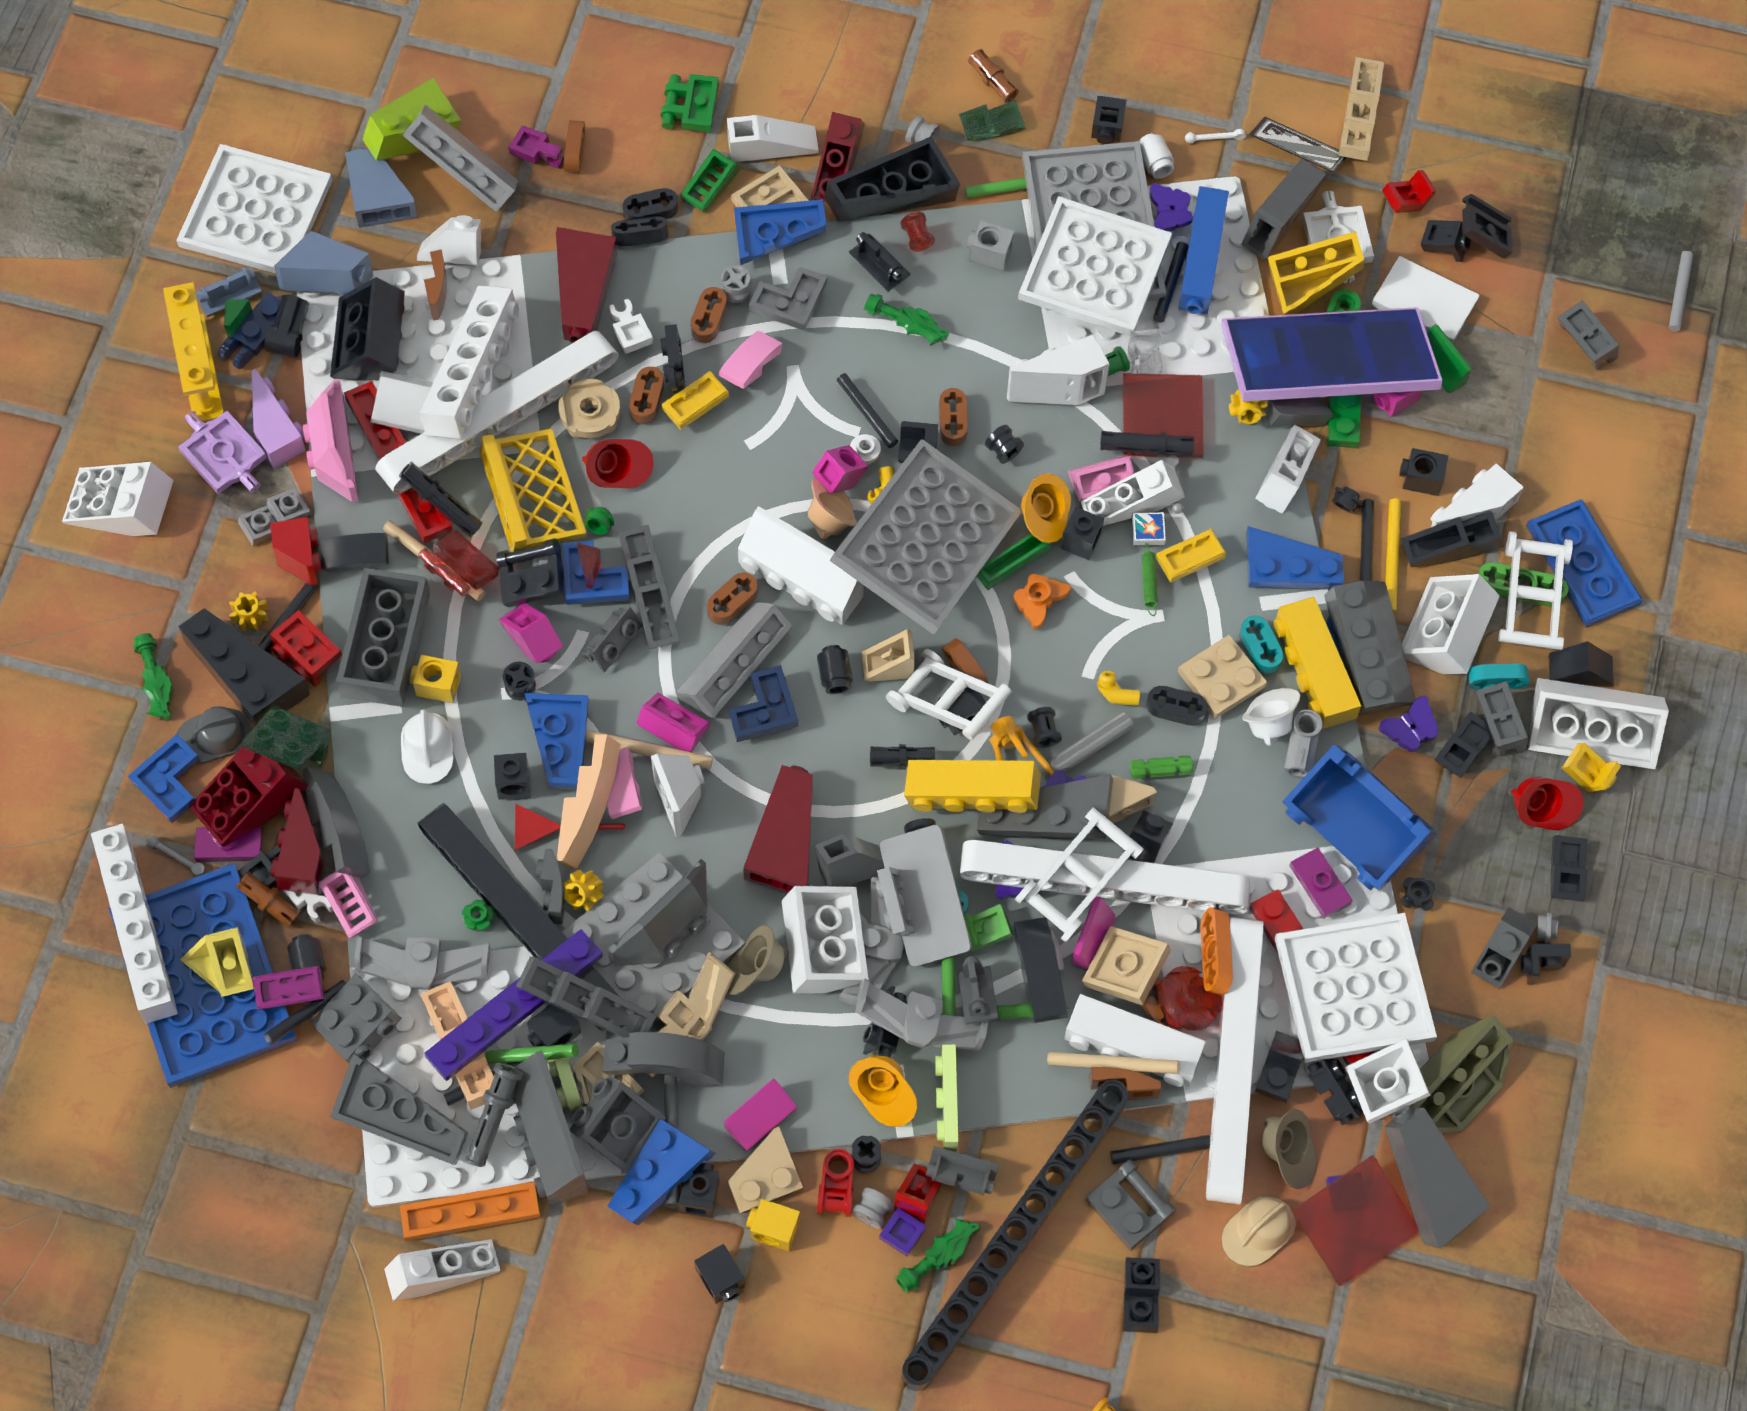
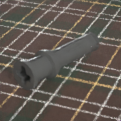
[465,1063,524,1167]

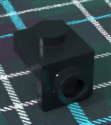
[1123,810,1173,863]

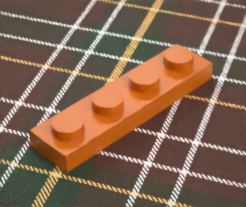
[400,1181,540,1241]

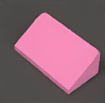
[1068,455,1135,501]

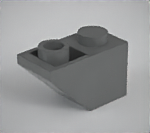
[815,833,885,887]
[1471,907,1538,989]

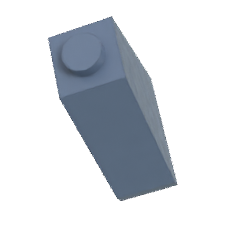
[345,148,418,228]
[274,231,373,293]

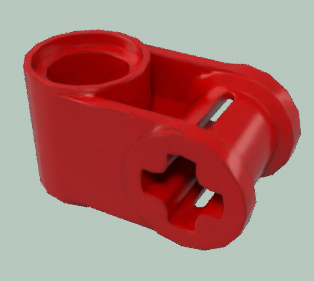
[817,1149,854,1217]

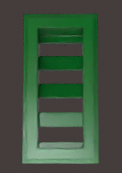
[680,149,739,213]

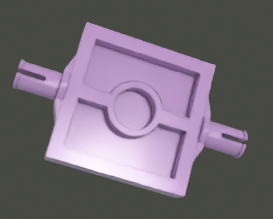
[178,411,267,495]

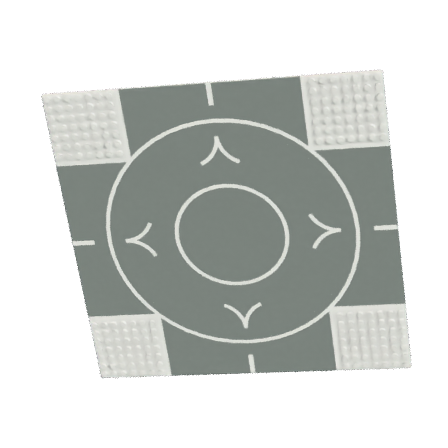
[297,176,1429,1207]

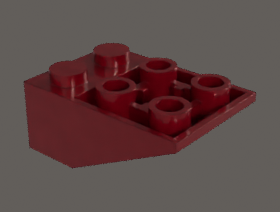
[189,735,308,847]

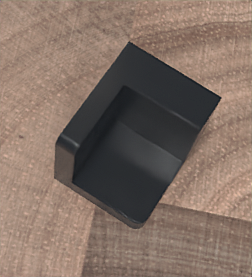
[898,421,938,463]

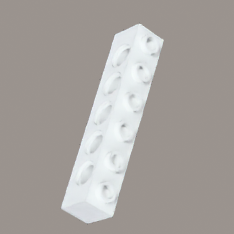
[419,286,519,439]
[91,824,178,1024]

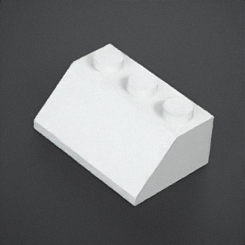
[1402,574,1499,674]
[782,886,869,993]

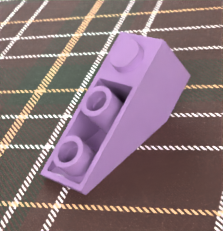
[252,369,306,469]

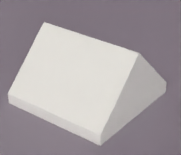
[371,371,433,434]

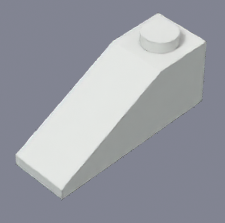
[1255,424,1321,513]

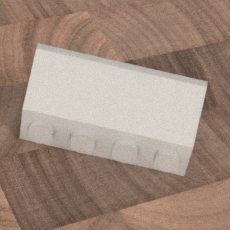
[738,506,864,625]
[1528,678,1669,769]

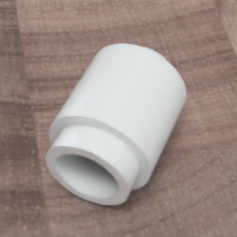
[1140,133,1175,179]

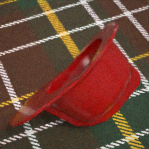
[582,439,654,488]
[1511,777,1584,830]

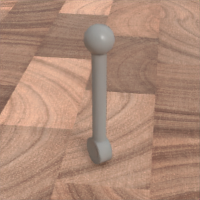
[1166,455,1184,514]
[147,836,205,877]

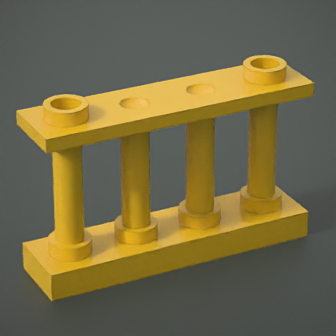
[163,282,224,423]

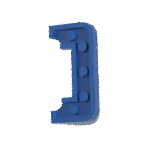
[1282,744,1438,891]

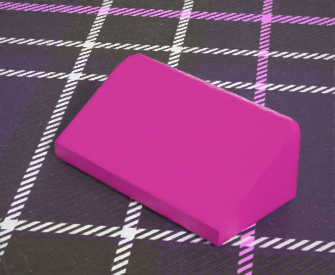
[637,692,711,752]
[1071,896,1115,970]
[724,1078,797,1152]

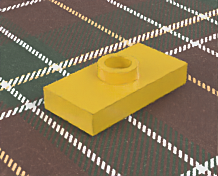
[662,371,729,430]
[1156,529,1226,583]

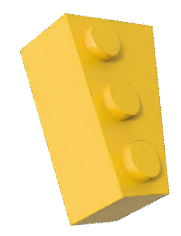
[1268,231,1364,315]

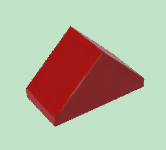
[894,1163,942,1224]

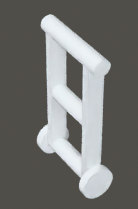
[1498,531,1573,650]
[886,649,1012,740]
[1015,807,1144,942]

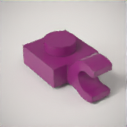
[508,125,564,168]

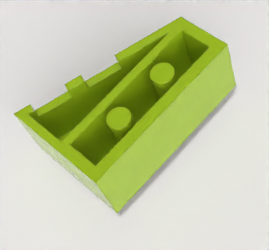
[362,78,461,161]

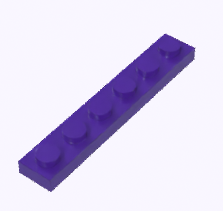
[424,929,603,1081]

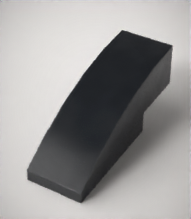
[1401,511,1504,567]
[1014,917,1068,1023]

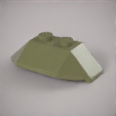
[1409,1016,1514,1133]

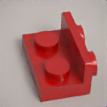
[270,610,342,687]

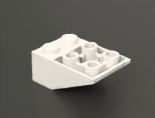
[1007,334,1109,405]
[62,462,174,536]

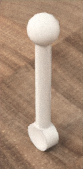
[1185,129,1246,144]

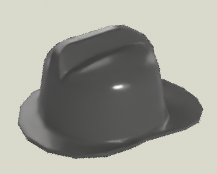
[177,706,251,764]

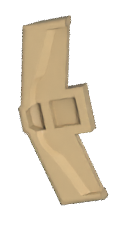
[646,952,736,1077]

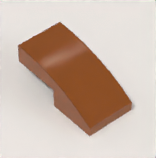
[424,249,447,320]
[1089,1067,1161,1100]

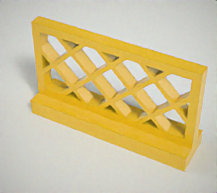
[479,429,586,552]

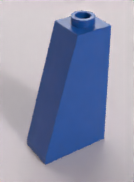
[1178,186,1229,314]

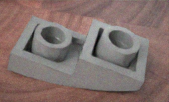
[238,488,310,546]

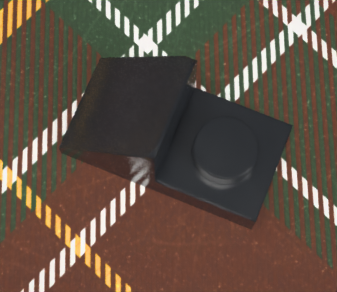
[1255,1030,1304,1103]

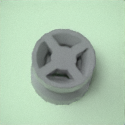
[905,115,940,145]
[721,265,751,303]
[851,1188,894,1229]

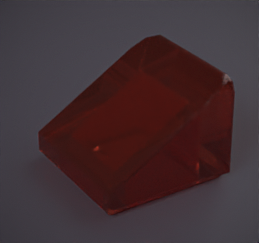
[577,543,602,589]

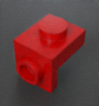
[1382,170,1436,213]

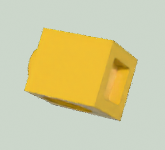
[410,655,461,703]
[746,1199,800,1252]

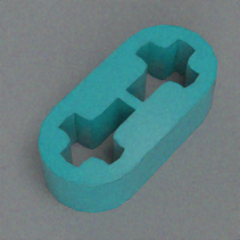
[1239,615,1284,674]
[1468,663,1530,690]

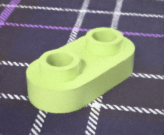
[547,1058,582,1113]

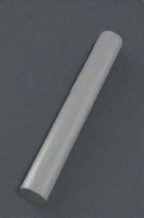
[1668,251,1693,332]

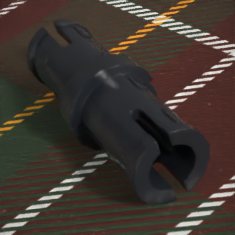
[870,744,935,770]

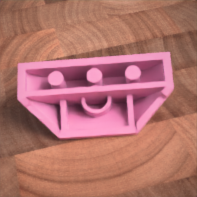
[303,380,359,503]

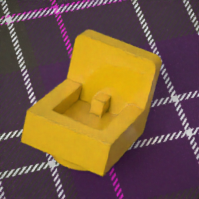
[1562,742,1621,793]

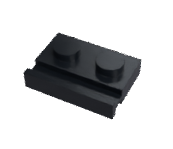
[1462,194,1512,258]

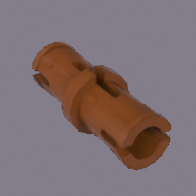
[968,49,1019,103]
[235,871,300,927]

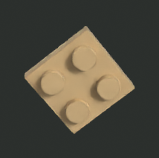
[1177,635,1267,719]
[1082,926,1171,1005]

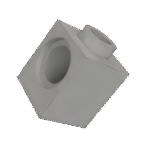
[967,220,1015,271]

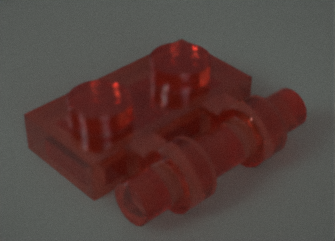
[418,530,500,596]

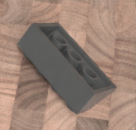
[1324,580,1416,715]
[512,1050,589,1206]

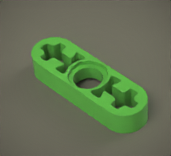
[1478,562,1569,607]

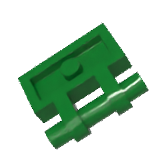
[660,74,719,132]

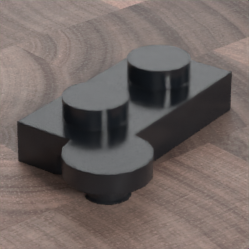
[660,324,686,394]

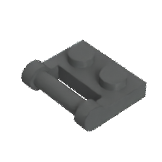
[1086,1159,1176,1251]

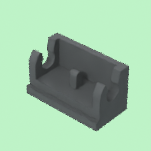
[1558,300,1619,370]
[1476,681,1528,756]

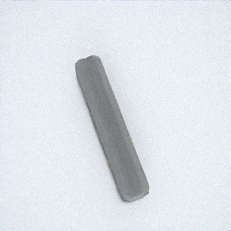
[1051,712,1134,772]

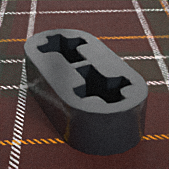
[623,188,679,220]
[611,216,668,246]
[1147,686,1207,726]

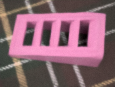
[319,872,378,939]

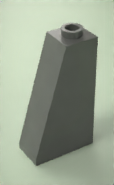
[1241,158,1326,260]
[1385,1106,1490,1248]

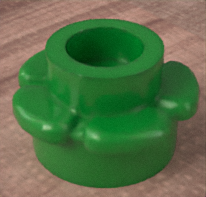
[585,507,615,535]
[462,900,494,931]

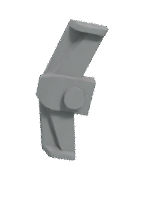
[838,877,904,1006]
[354,936,490,990]
[855,978,989,1051]

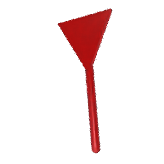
[515,803,626,851]

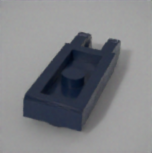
[218,292,281,369]

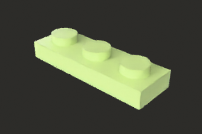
[935,1044,958,1151]

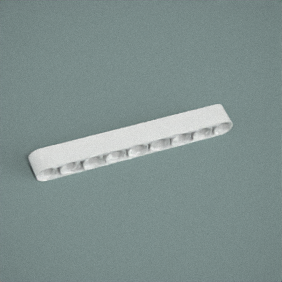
[375,331,619,494]
[960,840,1250,915]
[1206,917,1263,1205]

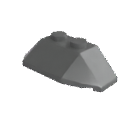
[608,859,707,964]

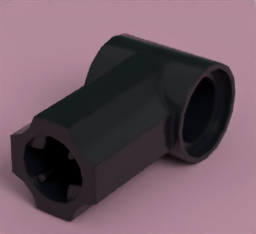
[264,294,310,359]

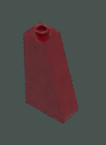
[556,227,618,343]
[743,765,813,893]

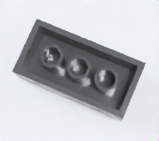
[336,568,430,707]

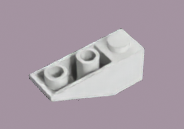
[727,115,819,162]
[1080,460,1185,526]
[1430,464,1523,527]
[384,1239,501,1301]

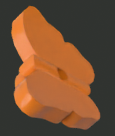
[1014,574,1071,630]

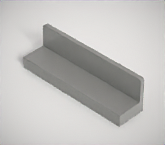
[403,105,518,212]
[677,602,792,717]

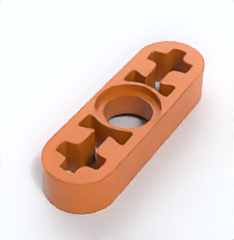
[1200,907,1233,995]

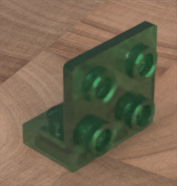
[242,706,330,770]

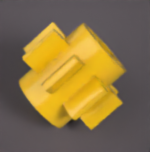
[1229,387,1268,424]
[229,591,268,632]
[562,869,605,911]

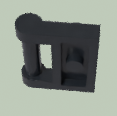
[496,538,564,608]

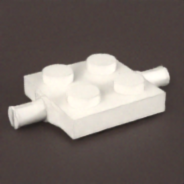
[1302,191,1374,283]

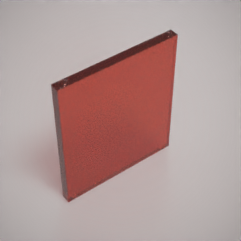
[1123,373,1204,458]
[1292,1155,1419,1286]

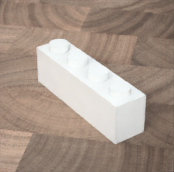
[1064,994,1206,1087]

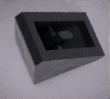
[1548,641,1614,687]

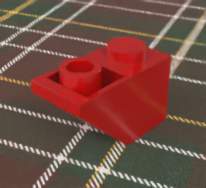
[270,517,322,585]

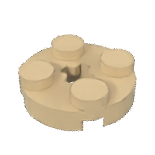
[558,379,621,438]

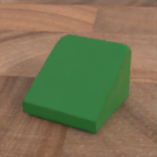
[224,299,252,337]

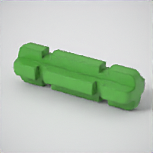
[1130,755,1193,779]

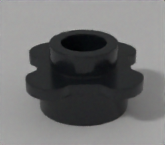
[1332,486,1362,514]
[1401,877,1435,911]

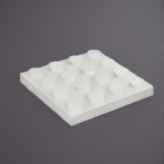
[176,144,333,273]
[1018,196,1172,337]
[1275,913,1437,1063]

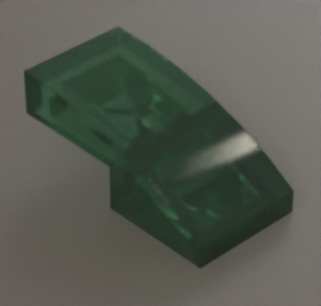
[959,100,1026,141]

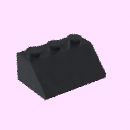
[330,277,405,381]

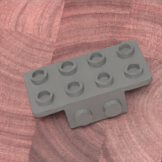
[876,825,972,967]

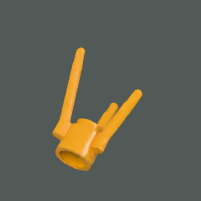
[989,716,1055,776]

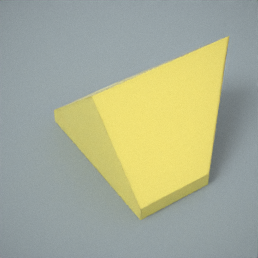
[180,927,254,997]

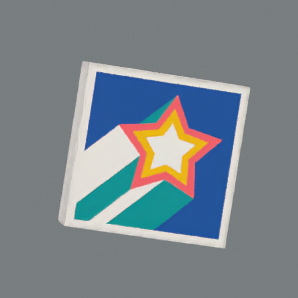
[1132,512,1166,545]

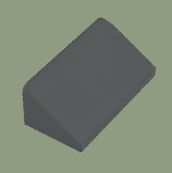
[1266,397,1333,426]

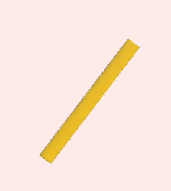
[1385,498,1402,614]

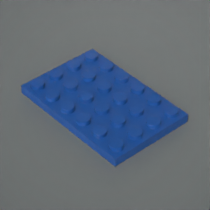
[109,863,297,1088]

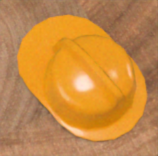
[1021,473,1071,543]
[848,1054,917,1127]

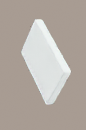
[1371,256,1480,344]

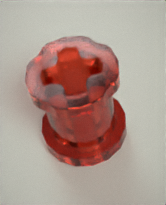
[900,212,935,252]

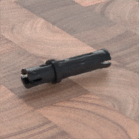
[1100,430,1194,457]
[399,461,482,537]

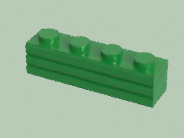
[976,534,1051,590]

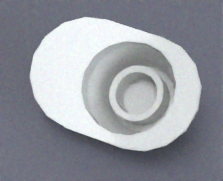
[1242,688,1300,746]
[401,710,454,784]

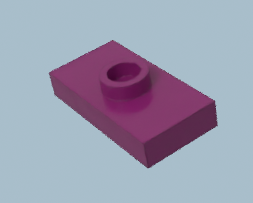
[194,826,263,862]
[1289,847,1353,919]
[252,966,325,1010]

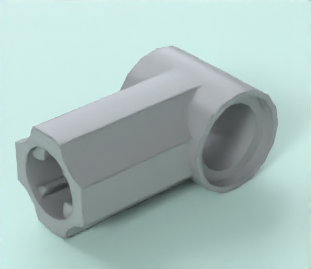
[1283,710,1322,778]

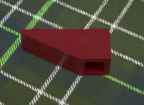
[811,112,865,203]
[271,788,324,895]

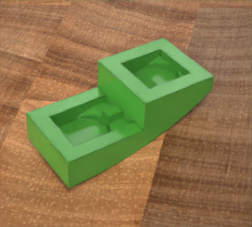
[953,904,1014,957]

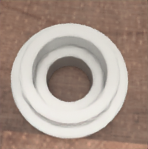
[850,434,881,464]

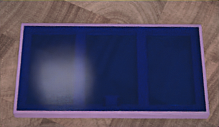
[1221,307,1442,402]

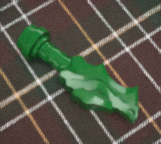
[864,293,949,346]
[133,633,174,721]
[895,1218,980,1293]

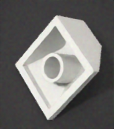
[651,754,705,837]
[1346,1039,1430,1124]

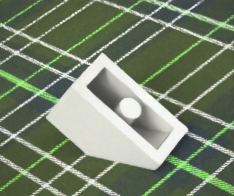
[417,215,481,265]

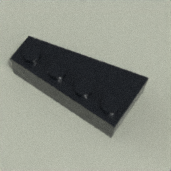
[824,136,960,222]
[178,608,310,731]

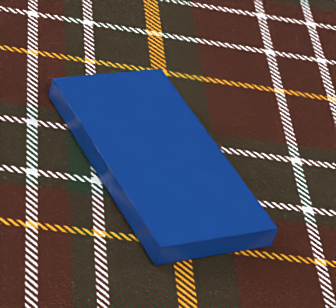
[1526,499,1643,627]

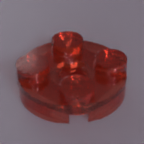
[1157,966,1223,1031]

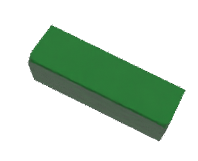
[1415,324,1472,393]

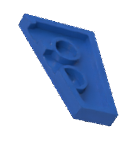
[734,199,826,265]
[1246,526,1344,588]
[524,693,589,789]
[607,1119,716,1225]

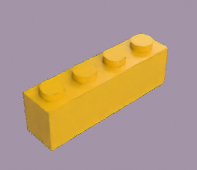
[1273,596,1361,730]
[904,760,1041,813]

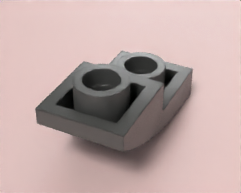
[536,848,565,924]

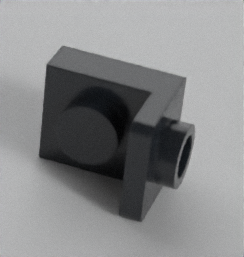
[1421,220,1471,262]
[1520,944,1571,985]

